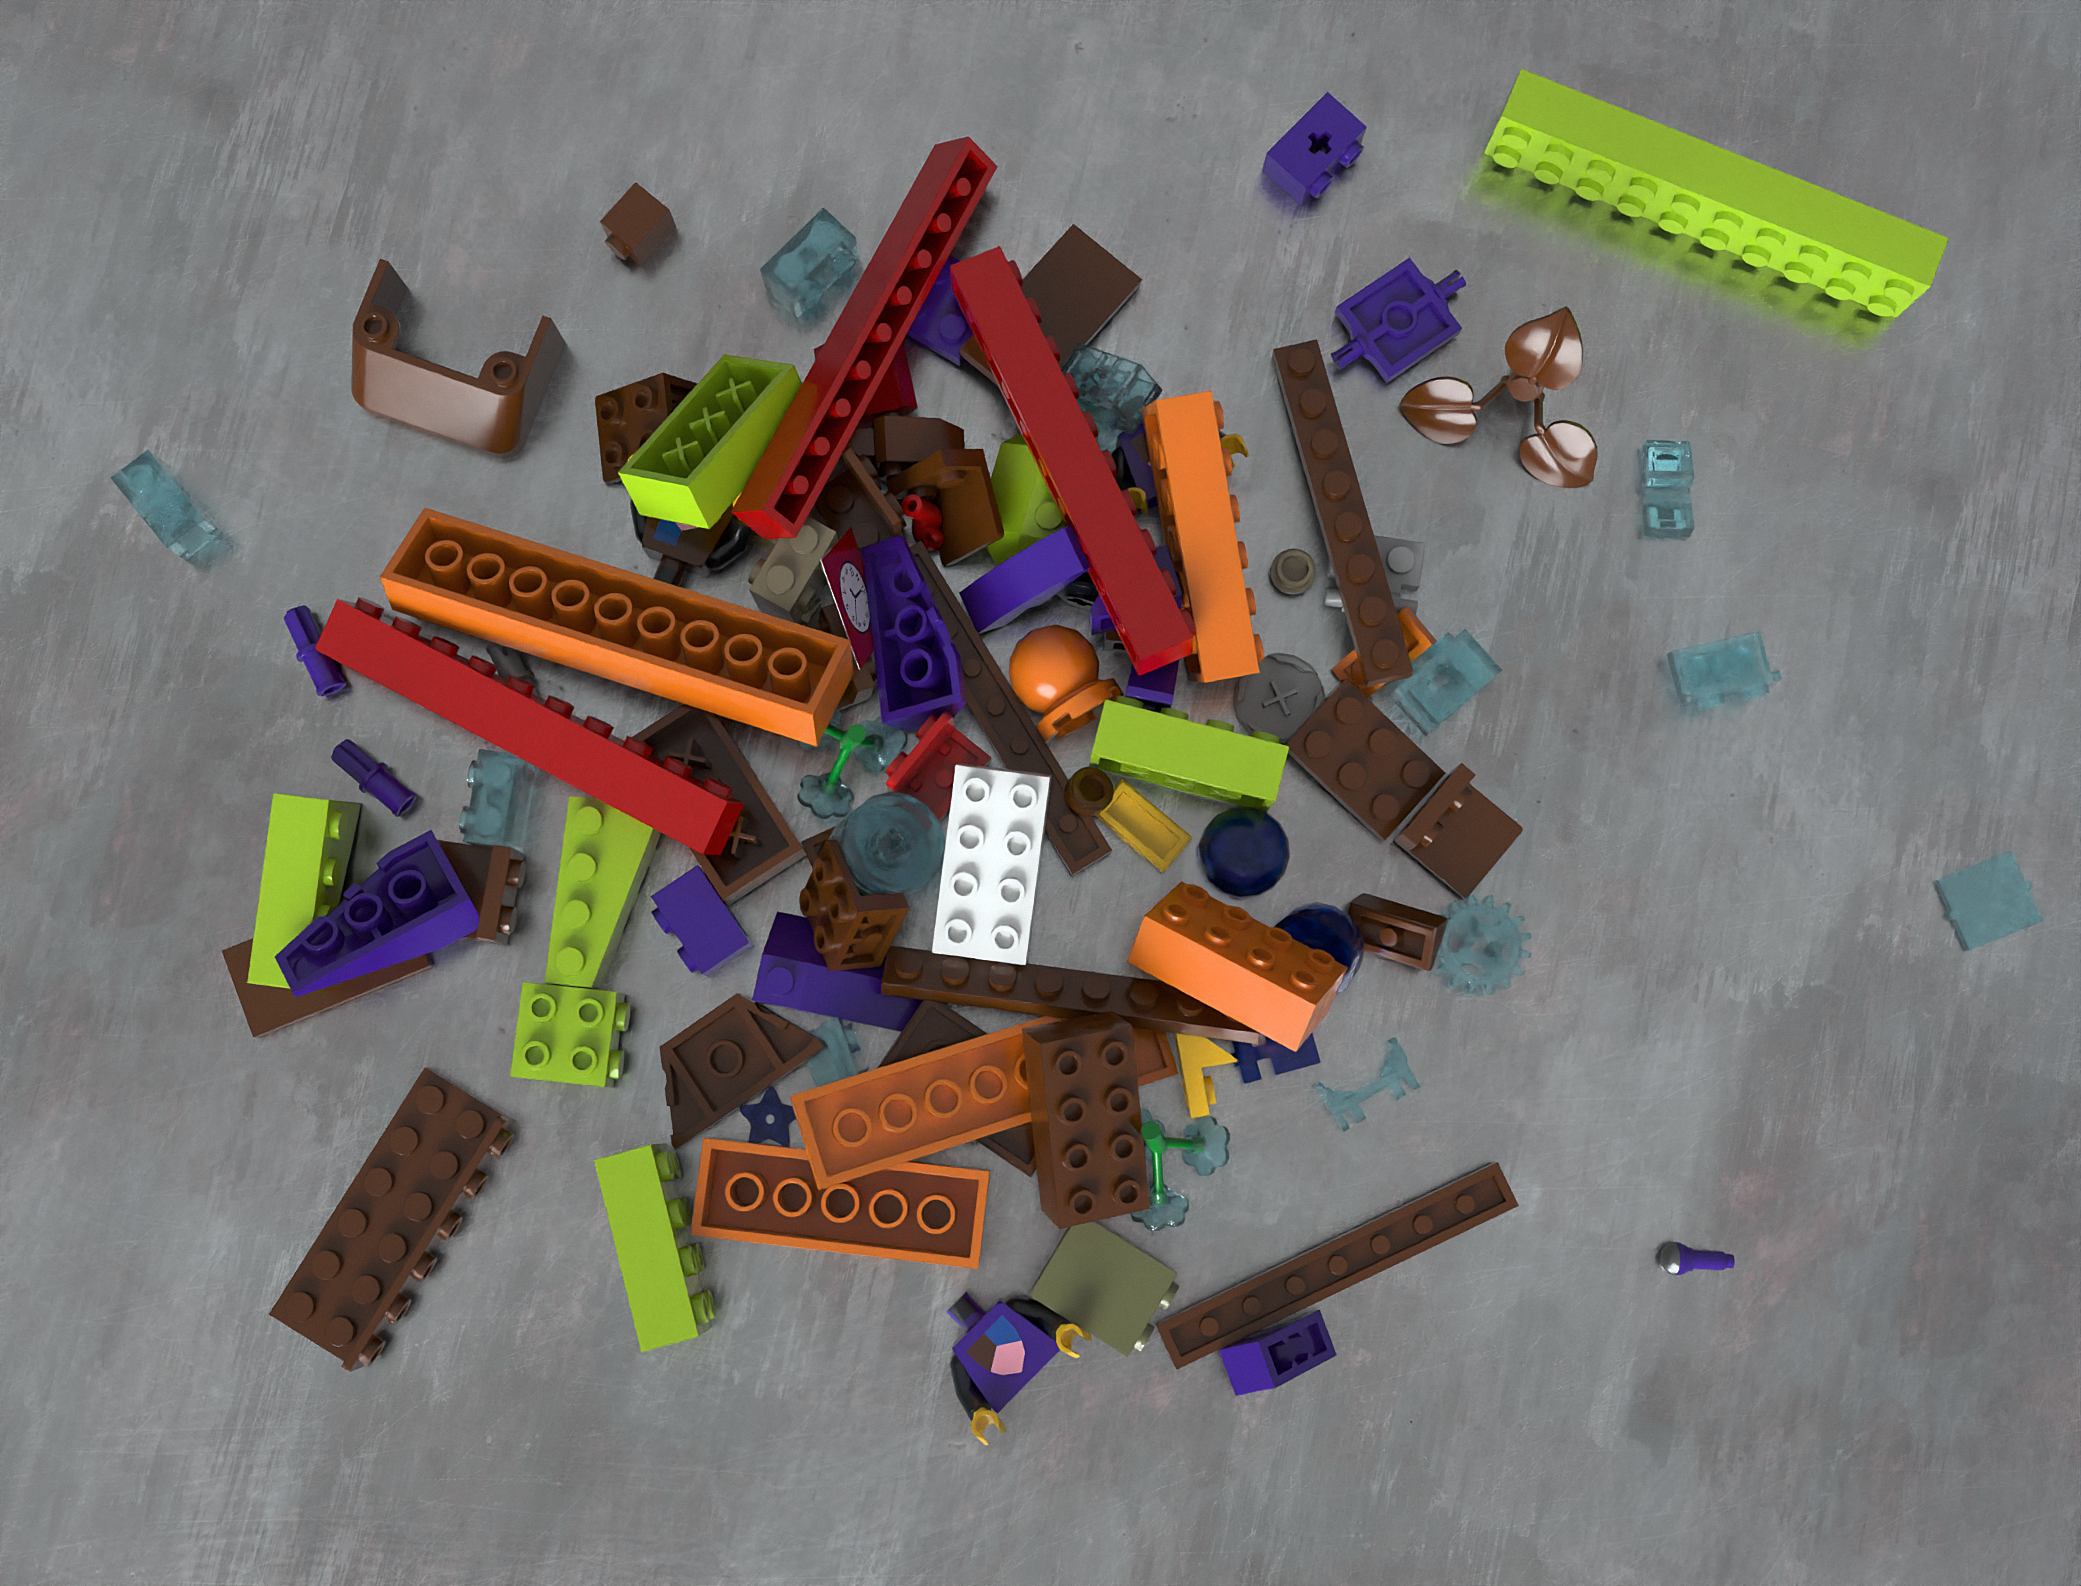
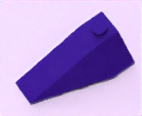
[862,535,966,732]
[275,830,480,997]
[752,911,948,1032]

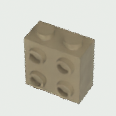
[748,516,839,625]

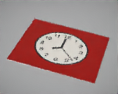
[821,527,874,670]

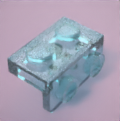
[1667,631,1782,711]
[807,1017,869,1087]

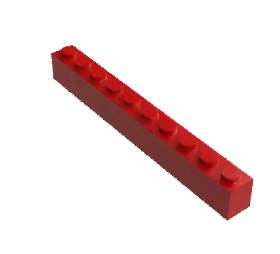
[731,136,998,539]
[950,246,1197,676]
[315,597,745,855]

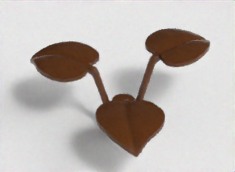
[1399,306,1598,487]

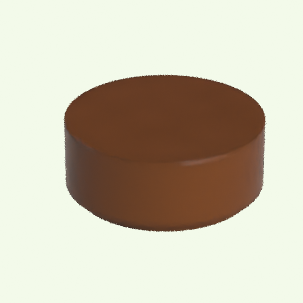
[1065,767,1114,816]

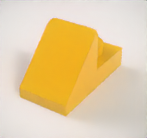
[1173,1033,1238,1118]

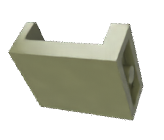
[1029,1221,1179,1357]

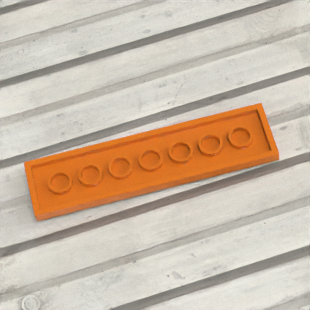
[790,1016,1179,1190]

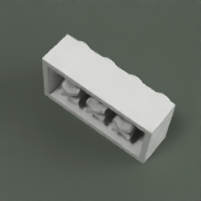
[932,763,1052,965]

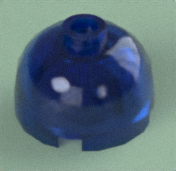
[1198,806,1290,899]
[1274,902,1365,995]

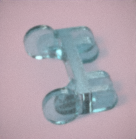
[1313,1037,1420,1132]

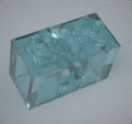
[1061,342,1163,435]
[111,450,222,560]
[1390,629,1502,736]

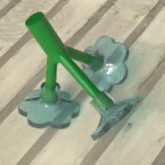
[797,709,908,819]
[1131,1107,1230,1231]

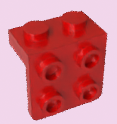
[885,711,992,831]

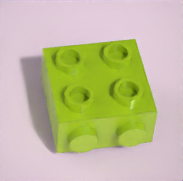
[510,982,630,1087]

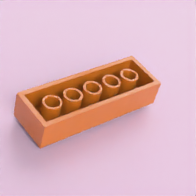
[1141,390,1264,683]
[690,1137,990,1269]

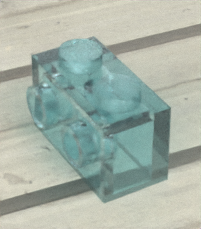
[759,207,859,318]
[459,749,537,853]

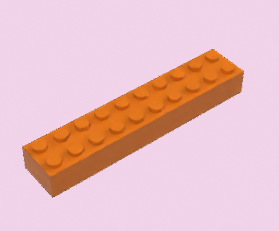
[380,507,854,746]

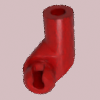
[901,494,944,551]

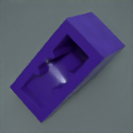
[1219,1310,1337,1396]

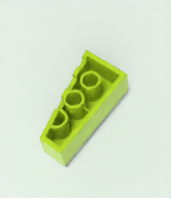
[247,793,361,988]
[544,796,661,990]

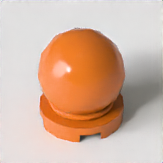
[1009,624,1124,744]

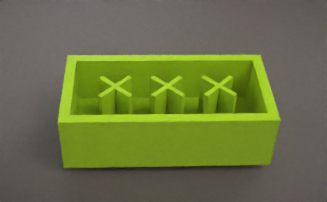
[618,354,802,529]
[1089,696,1289,813]
[594,1143,716,1353]

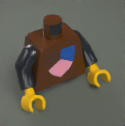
[627,450,753,587]

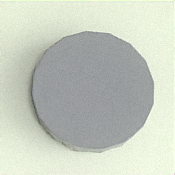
[1233,653,1326,745]

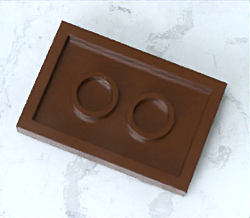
[1283,678,1446,841]

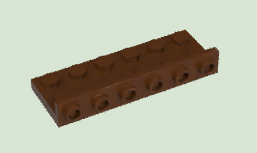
[269,1067,516,1372]

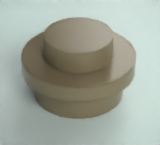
[1270,549,1316,594]

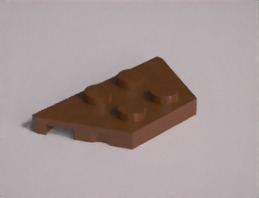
[660,993,828,1150]

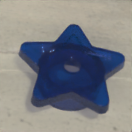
[740,1087,796,1146]

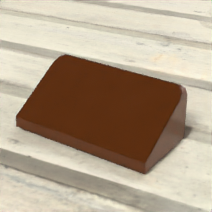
[1343,893,1448,971]

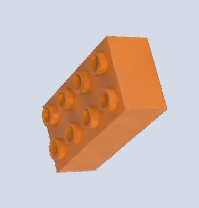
[1127,881,1348,1052]

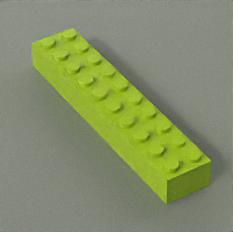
[1483,68,1949,318]

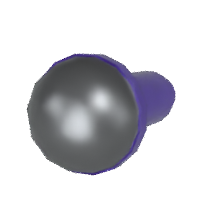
[1660,1242,1735,1275]

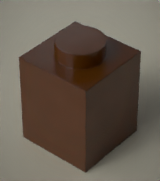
[600,182,676,265]

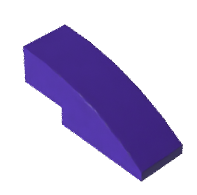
[959,526,1090,634]

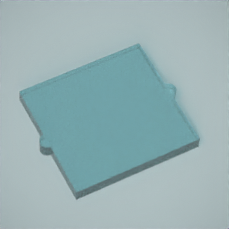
[1935,851,2043,951]

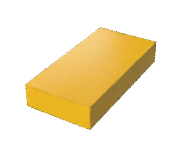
[1093,779,1193,874]

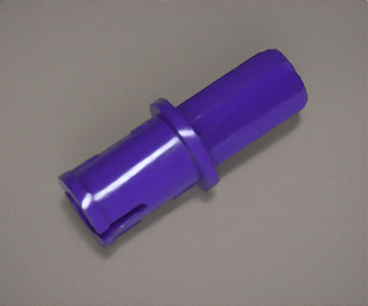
[284,605,346,696]
[331,739,417,817]

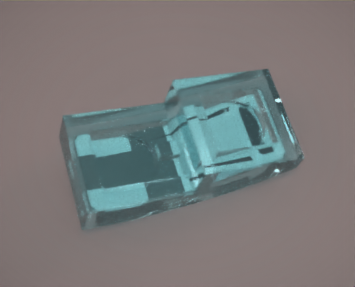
[1642,440,1695,537]

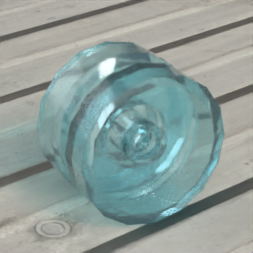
[829,792,945,898]

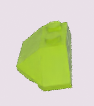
[986,429,1100,601]

